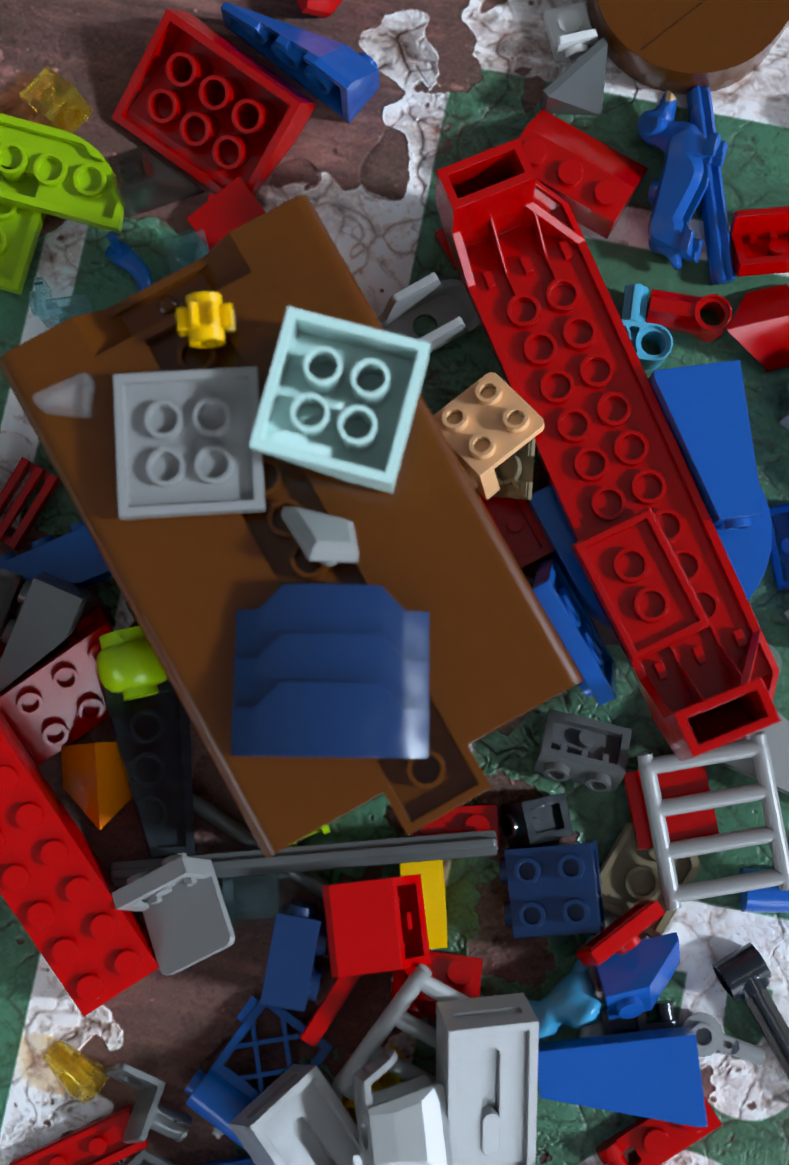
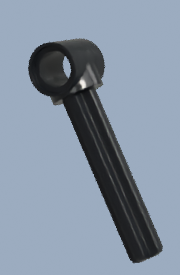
[712,942,789,1080]

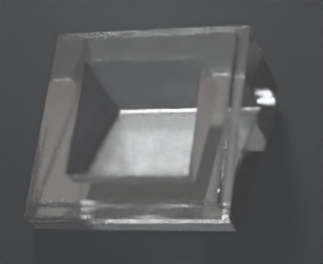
[33,373,95,418]

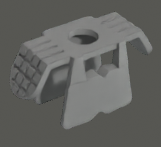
[353,1048,453,1165]

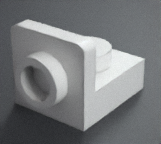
[543,1,598,63]

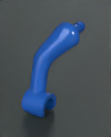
[106,231,153,291]

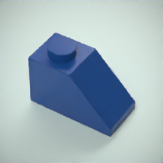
[594,932,680,1020]

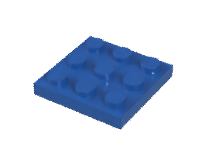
[532,556,616,706]

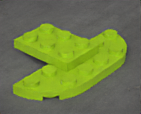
[0,113,124,295]

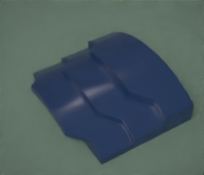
[231,584,429,758]

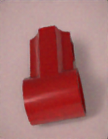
[645,289,732,342]

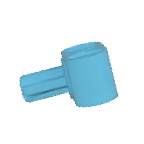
[621,283,673,371]

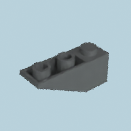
[0,572,92,691]

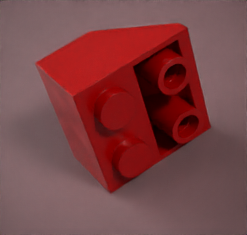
[322,874,431,978]

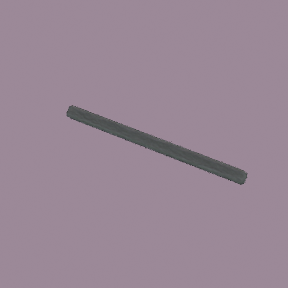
[110,829,498,887]

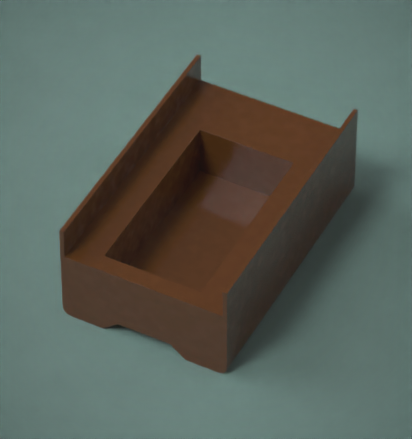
[0,195,584,858]

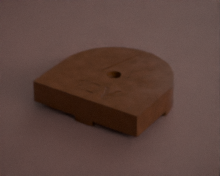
[587,0,789,94]

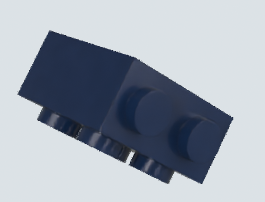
[499,839,606,938]
[260,899,328,1012]

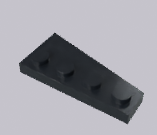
[100,682,195,857]

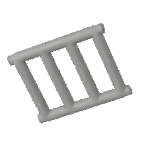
[637,731,789,911]
[330,963,470,1102]

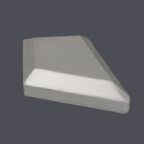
[281,506,359,566]

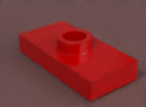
[575,900,666,967]

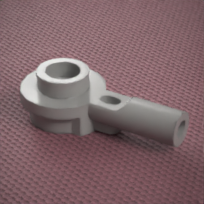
[680,1012,766,1065]

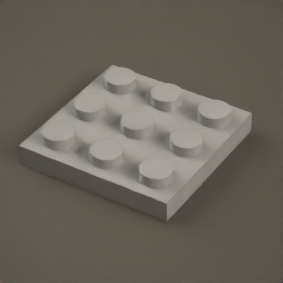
[113,366,266,520]

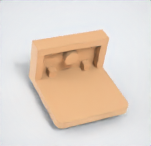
[433,372,544,500]

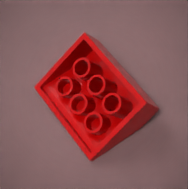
[111,9,317,196]

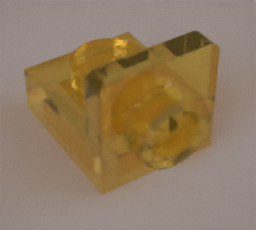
[19,66,93,133]

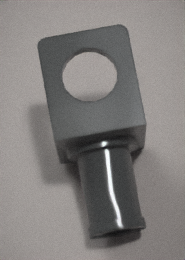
[104,1063,192,1144]

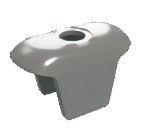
[378,272,480,353]

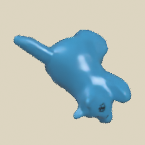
[528,935,604,1042]

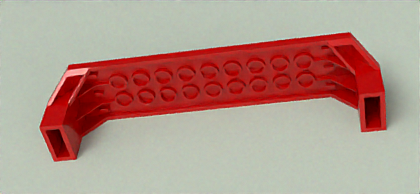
[436,138,781,761]

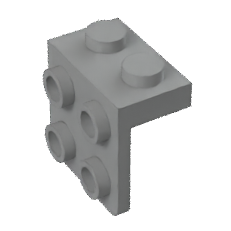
[112,853,235,975]

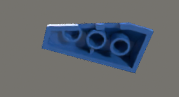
[220,2,379,123]

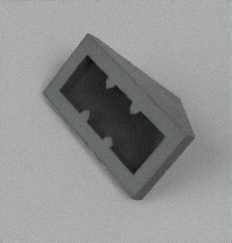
[539,37,608,116]

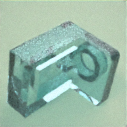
[163,229,210,274]
[29,276,95,328]

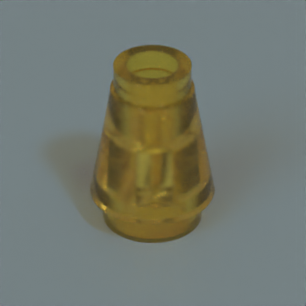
[43,1039,109,1105]

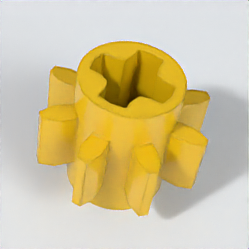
[175,291,236,348]

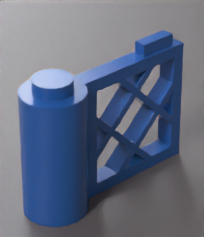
[183,996,333,1150]

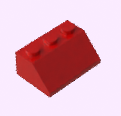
[519,109,648,239]

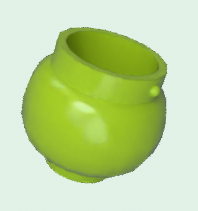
[96,626,168,701]

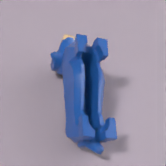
[637,90,728,270]

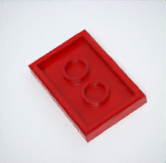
[570,507,712,665]

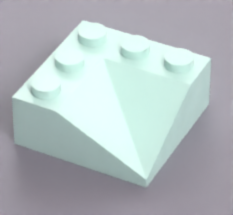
[249,306,431,494]

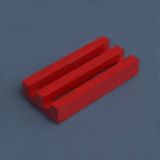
[0,457,61,551]
[299,975,361,1047]

